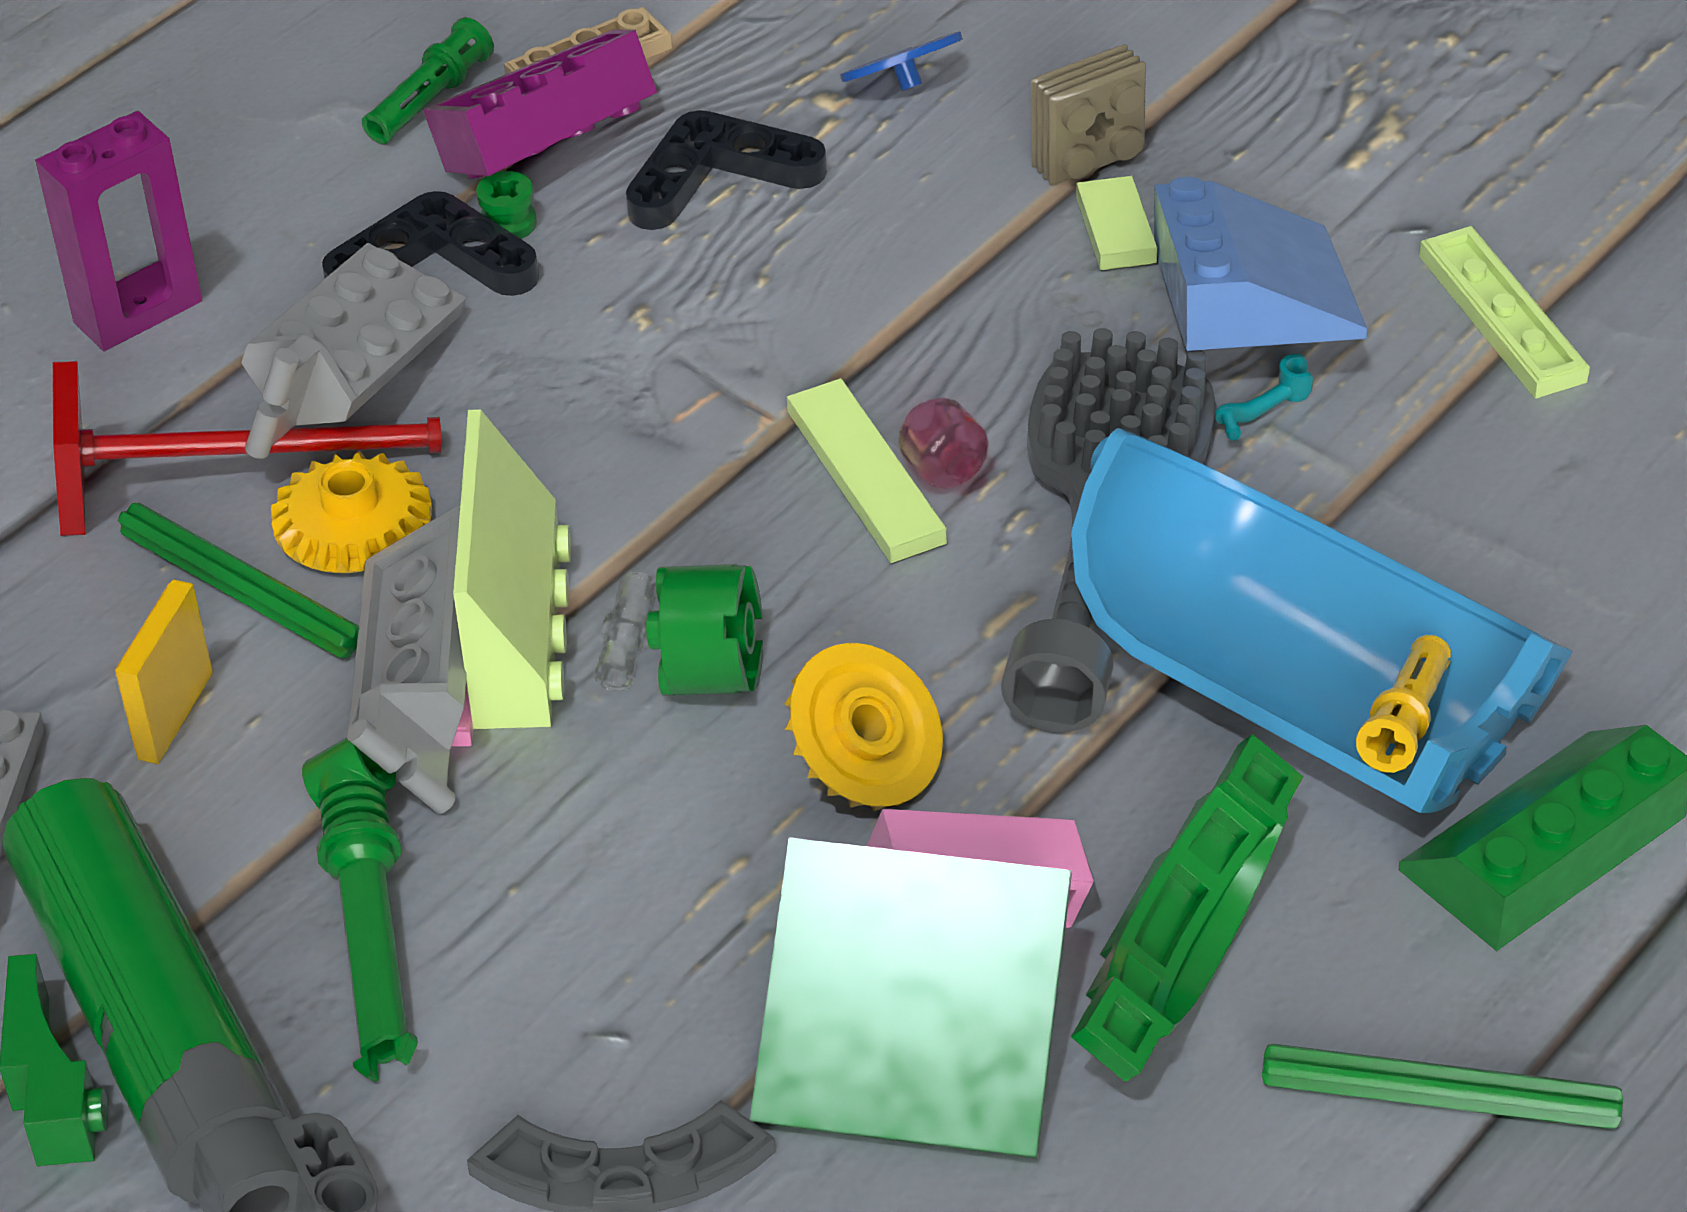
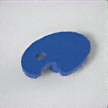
[840,31,963,90]

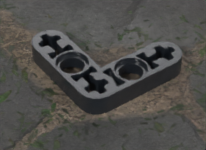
[626,110,827,230]
[322,191,539,296]

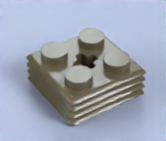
[1031,44,1146,186]

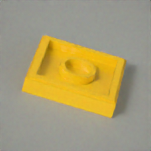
[115,579,213,765]

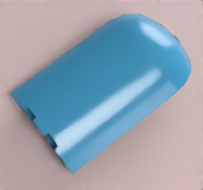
[1071,428,1573,813]

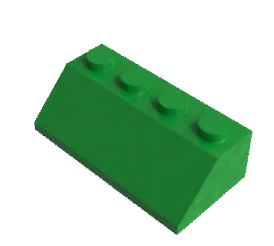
[1398,725,1687,952]

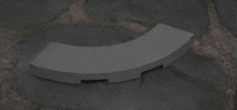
[467,1100,775,1212]

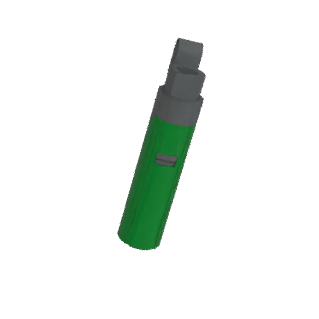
[2,778,378,1212]

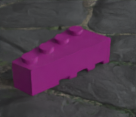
[423,30,657,179]

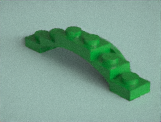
[1071,734,1304,1082]

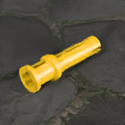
[1356,635,1452,773]

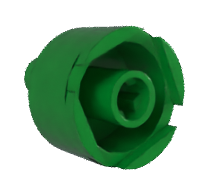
[646,564,763,696]

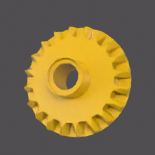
[271,450,432,573]
[784,643,943,811]

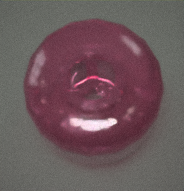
[898,397,989,489]

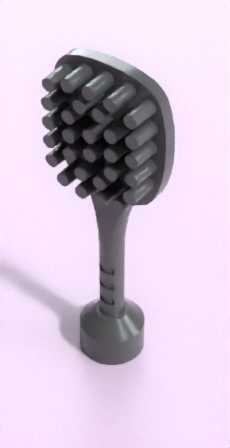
[1001,328,1215,732]

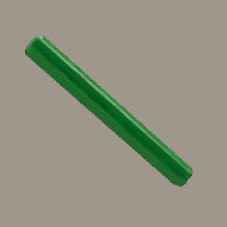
[118,503,360,659]
[1262,1043,1623,1129]

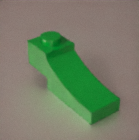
[0,954,108,1166]

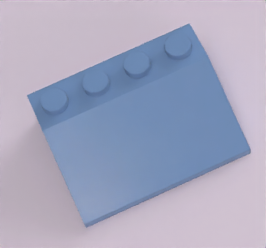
[1154,177,1367,351]

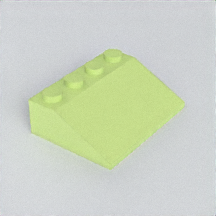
[453,409,571,729]

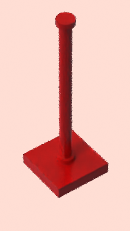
[53,361,441,536]

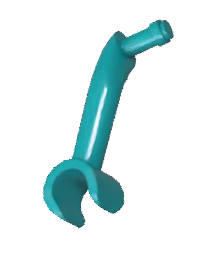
[1215,354,1313,441]

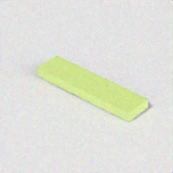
[1419,226,1590,399]
[787,378,947,563]

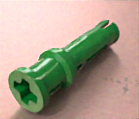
[362,17,494,145]

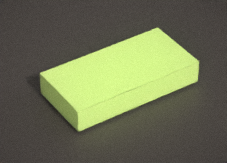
[1076,176,1157,270]

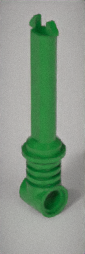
[302,737,418,1082]

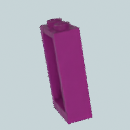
[35,110,202,352]

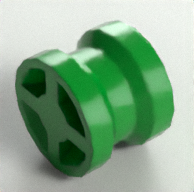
[476,171,537,239]

